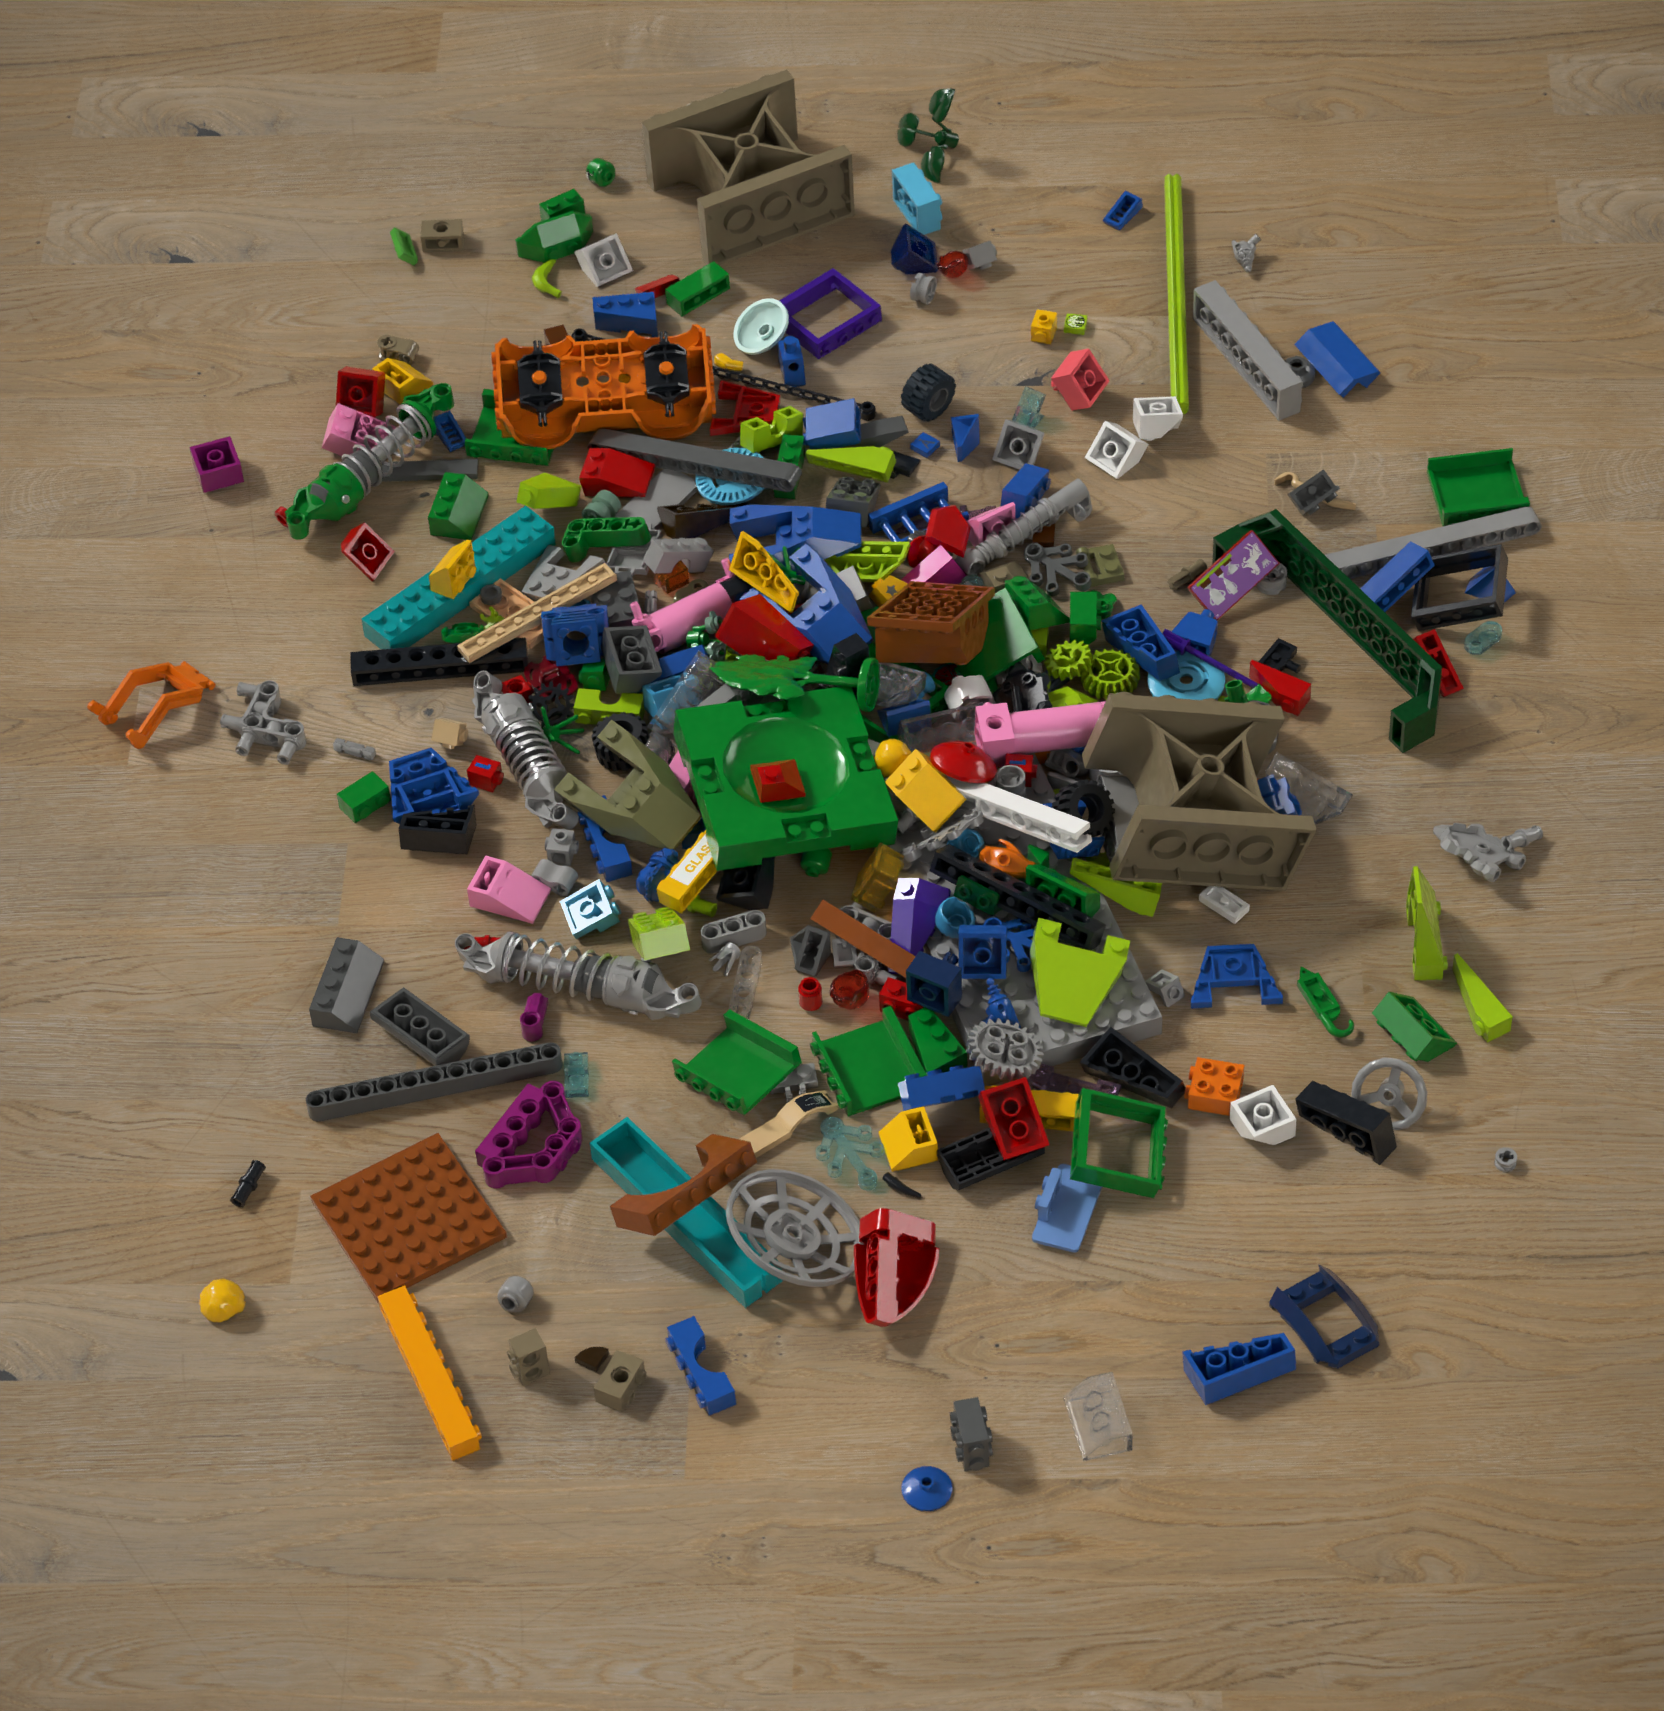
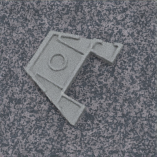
[521,545,607,601]

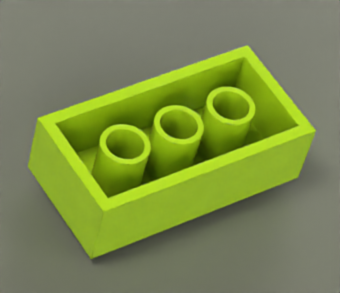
[628,907,690,961]

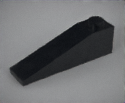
[716,856,775,910]

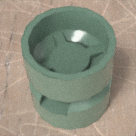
[582,490,621,518]

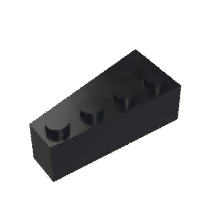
[1295,1081,1397,1165]

